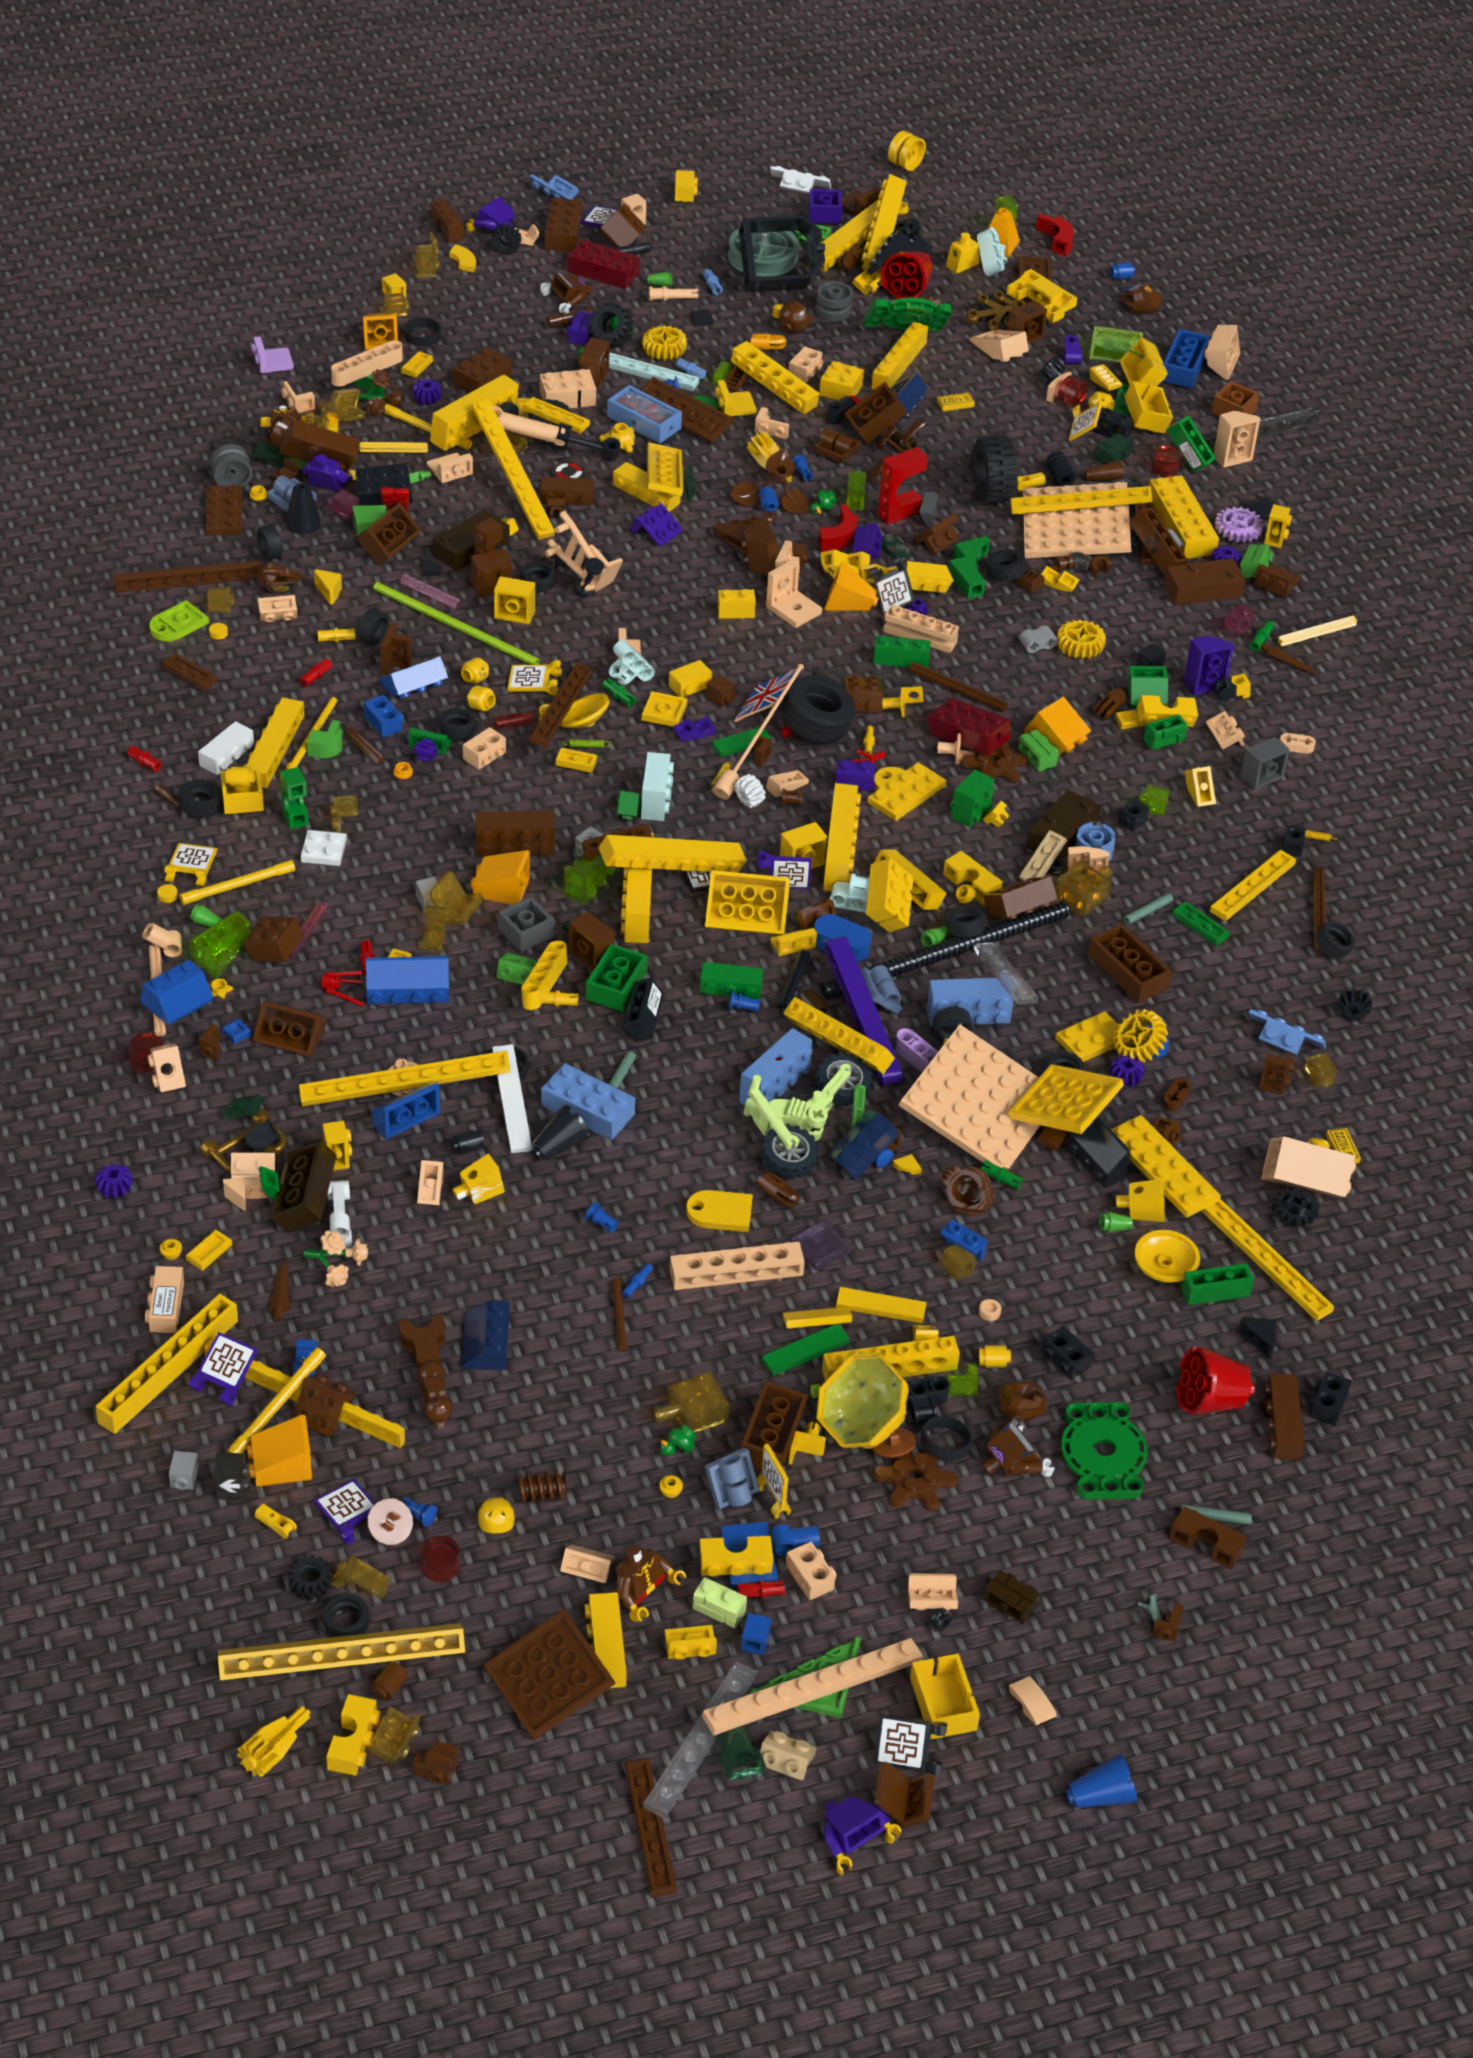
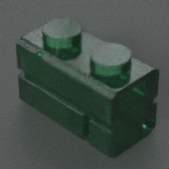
[1093,433,1133,465]

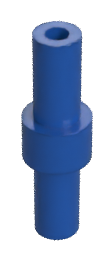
[622,1263,653,1298]

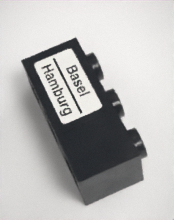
[623,977,664,1042]

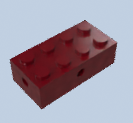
[567,240,640,289]
[928,698,1011,756]

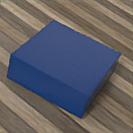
[222,1019,251,1044]

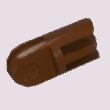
[839,243,863,271]
[1092,688,1126,721]
[757,1173,801,1207]

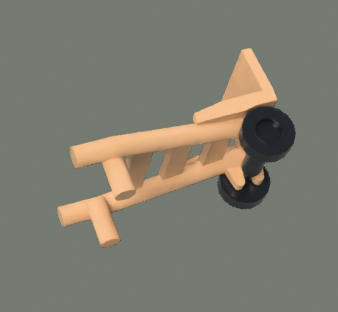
[544,511,623,598]

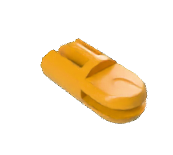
[750,334,786,350]

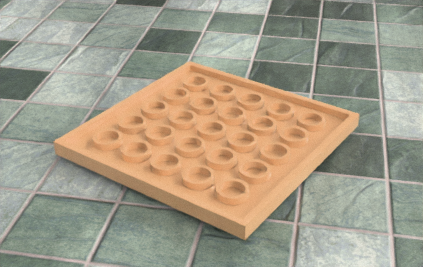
[1023,482,1131,558]
[899,1025,1040,1170]

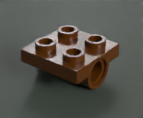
[814,428,861,464]

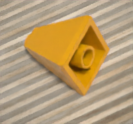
[988,208,1020,258]
[363,312,398,350]
[824,562,879,611]

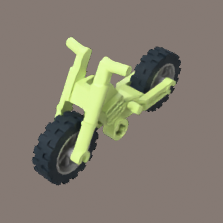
[744,1053,872,1179]

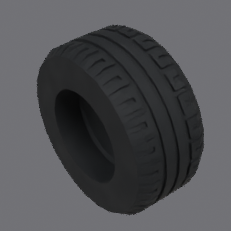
[781,675,855,744]

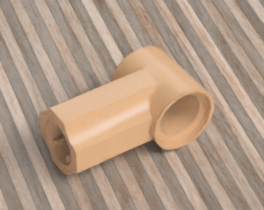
[142,923,182,957]

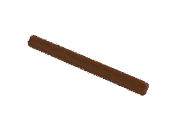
[909,662,1008,712]
[1313,867,1325,953]

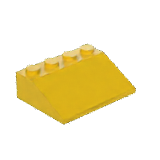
[705,870,790,935]

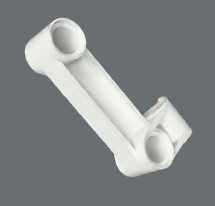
[328,1180,352,1249]

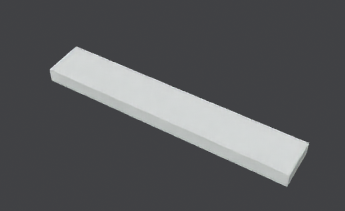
[492,1045,532,1153]

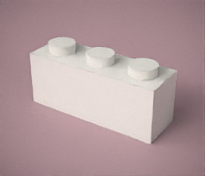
[198,721,254,775]

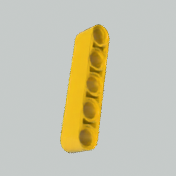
[521,941,568,1010]

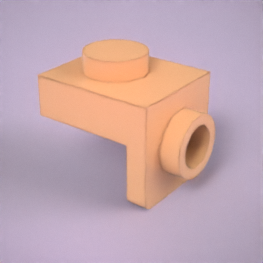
[515,224,539,246]

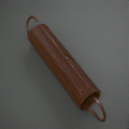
[152,783,182,810]

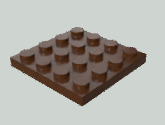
[484,1609,616,1741]

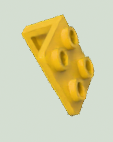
[715,380,757,417]

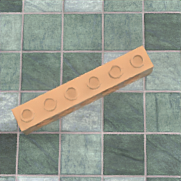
[670,1242,804,1290]

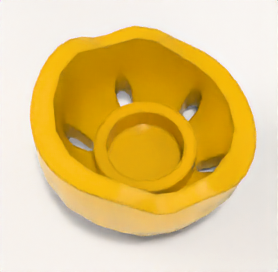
[478,1497,515,1533]

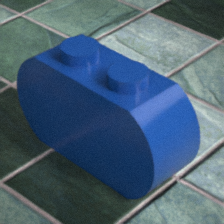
[814,914,872,962]

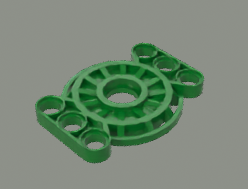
[864,298,952,332]
[1061,1402,1148,1500]

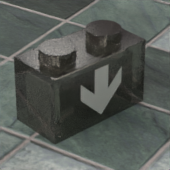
[214,1452,251,1500]

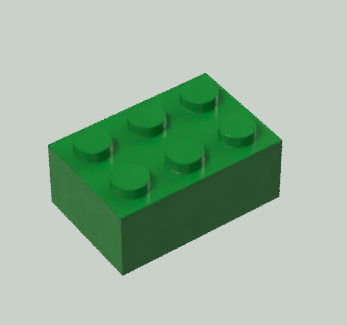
[586,944,648,1012]

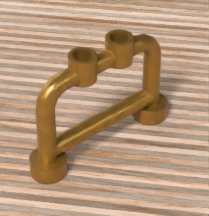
[200,1108,287,1173]

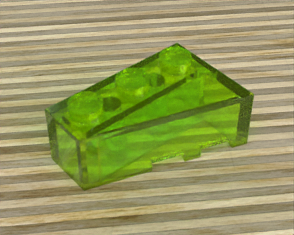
[565,854,616,904]
[190,910,251,979]

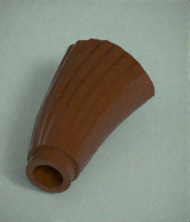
[1085,460,1124,481]

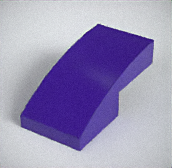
[673,716,717,741]

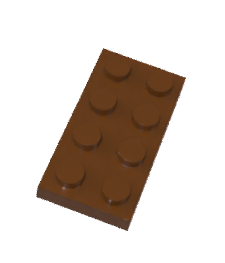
[206,485,243,535]

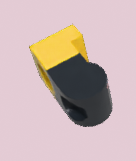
[1213,673,1251,701]

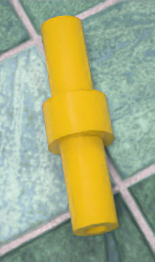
[863,726,875,755]

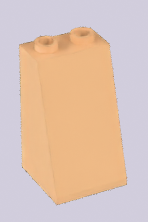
[1261,1136,1356,1198]

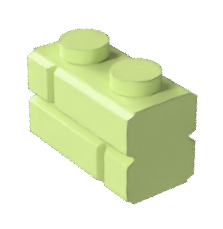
[693,1578,747,1628]

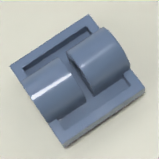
[267,475,317,511]
[860,965,903,1014]
[705,1447,759,1509]

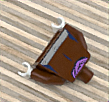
[540,272,592,313]
[982,1419,1055,1477]

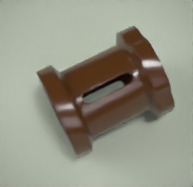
[782,789,802,806]

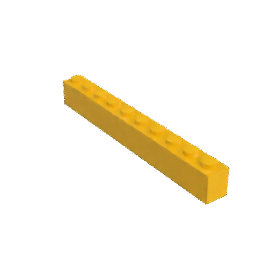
[218,1623,465,1680]

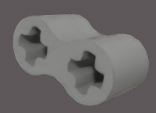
[1019,626,1058,653]

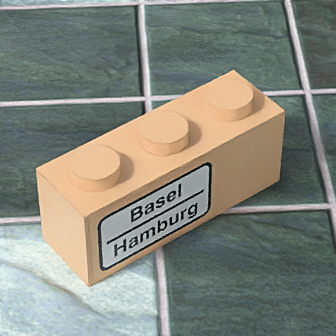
[145,1266,184,1333]

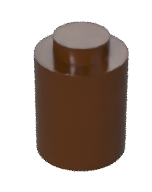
[371,1662,408,1700]

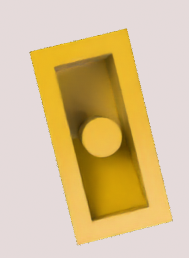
[1185,766,1216,807]

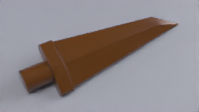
[1261,643,1316,674]
[268,1260,291,1321]

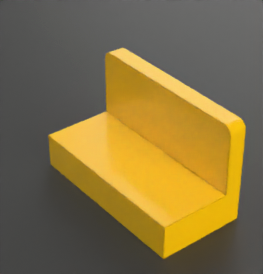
[770,928,817,956]

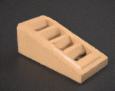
[766,770,809,798]

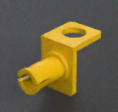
[882,686,924,717]
[789,1422,826,1465]

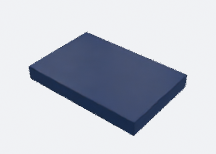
[721,1522,778,1589]

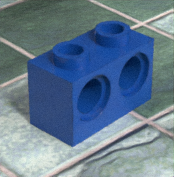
[364,695,404,738]

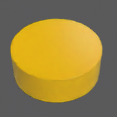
[209,623,228,640]
[157,884,178,903]

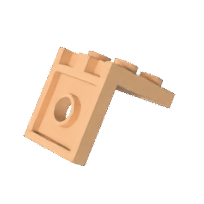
[766,559,822,628]

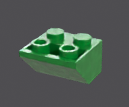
[1127,666,1168,707]

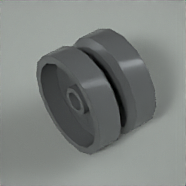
[816,281,853,321]
[211,444,252,487]

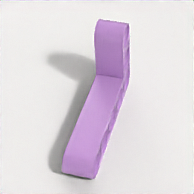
[895,1028,938,1073]

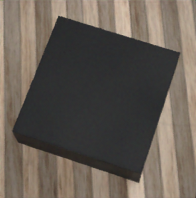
[691,309,714,327]

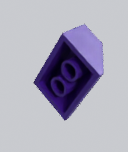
[1183,636,1234,695]

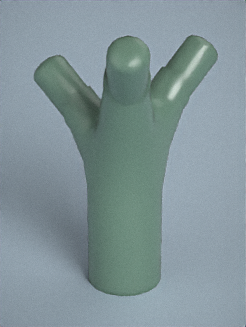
[1138,1593,1163,1623]

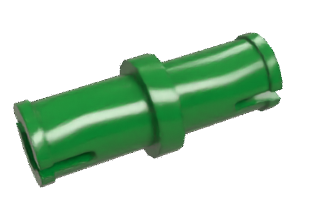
[1249,621,1275,651]
[602,678,637,708]
[981,1160,1024,1191]

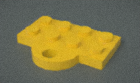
[867,762,946,821]

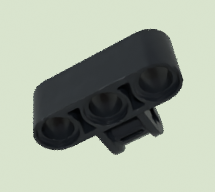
[897,1376,950,1424]

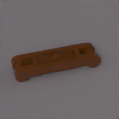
[582,824,653,861]

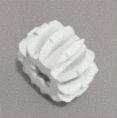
[734,774,766,808]

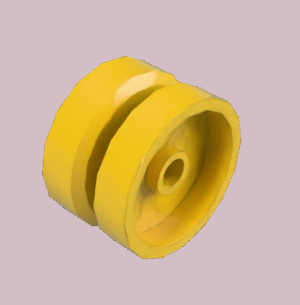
[888,131,926,171]

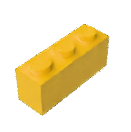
[896,561,953,593]

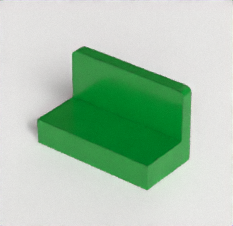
[409,728,452,755]

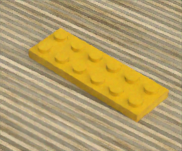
[647,442,683,496]
[1111,1115,1221,1218]

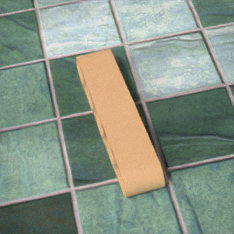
[331,341,403,386]

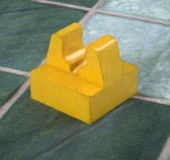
[982,800,1009,827]

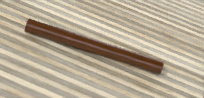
[612,1277,627,1352]

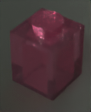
[331,489,359,520]

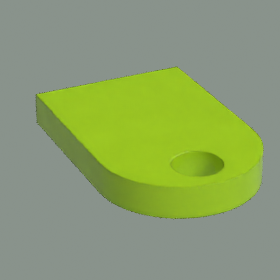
[149,600,209,641]

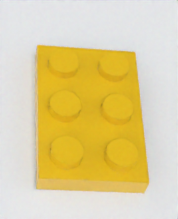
[1055,1011,1119,1062]

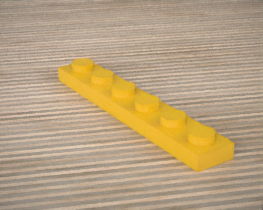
[1210,850,1296,921]

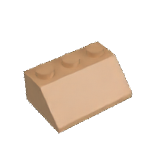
[1204,325,1240,380]
[1213,411,1260,468]

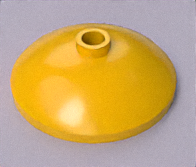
[560,693,610,728]
[1134,1230,1200,1282]

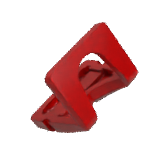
[381,487,409,510]

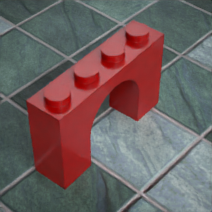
[877,447,928,525]

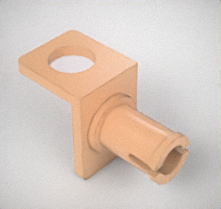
[937,734,975,765]

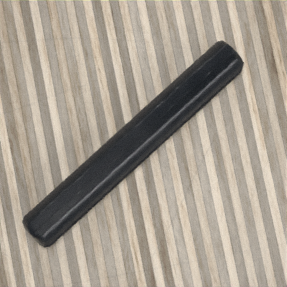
[778,949,810,1009]

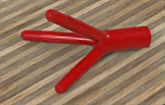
[851,749,886,763]

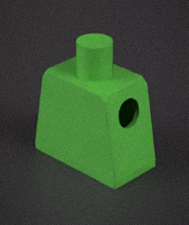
[352,505,386,536]

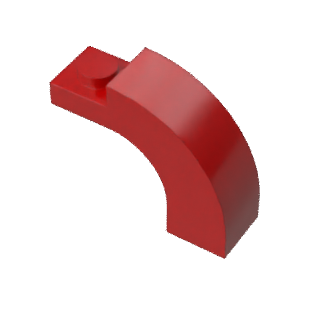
[1036,213,1074,257]
[818,504,858,552]

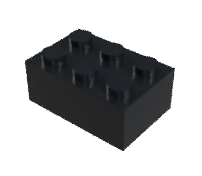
[355,463,413,506]

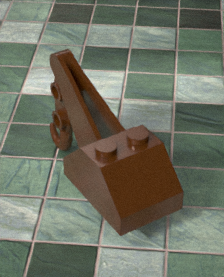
[713,511,779,575]

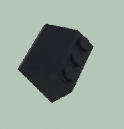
[1068,1116,1131,1188]

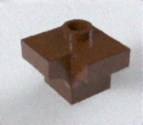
[413,1740,459,1785]

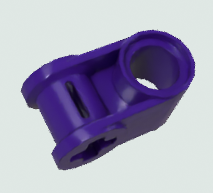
[1062,335,1082,364]

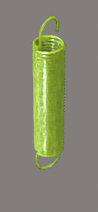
[562,739,611,748]

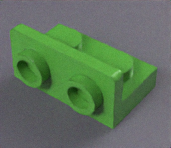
[496,952,538,985]

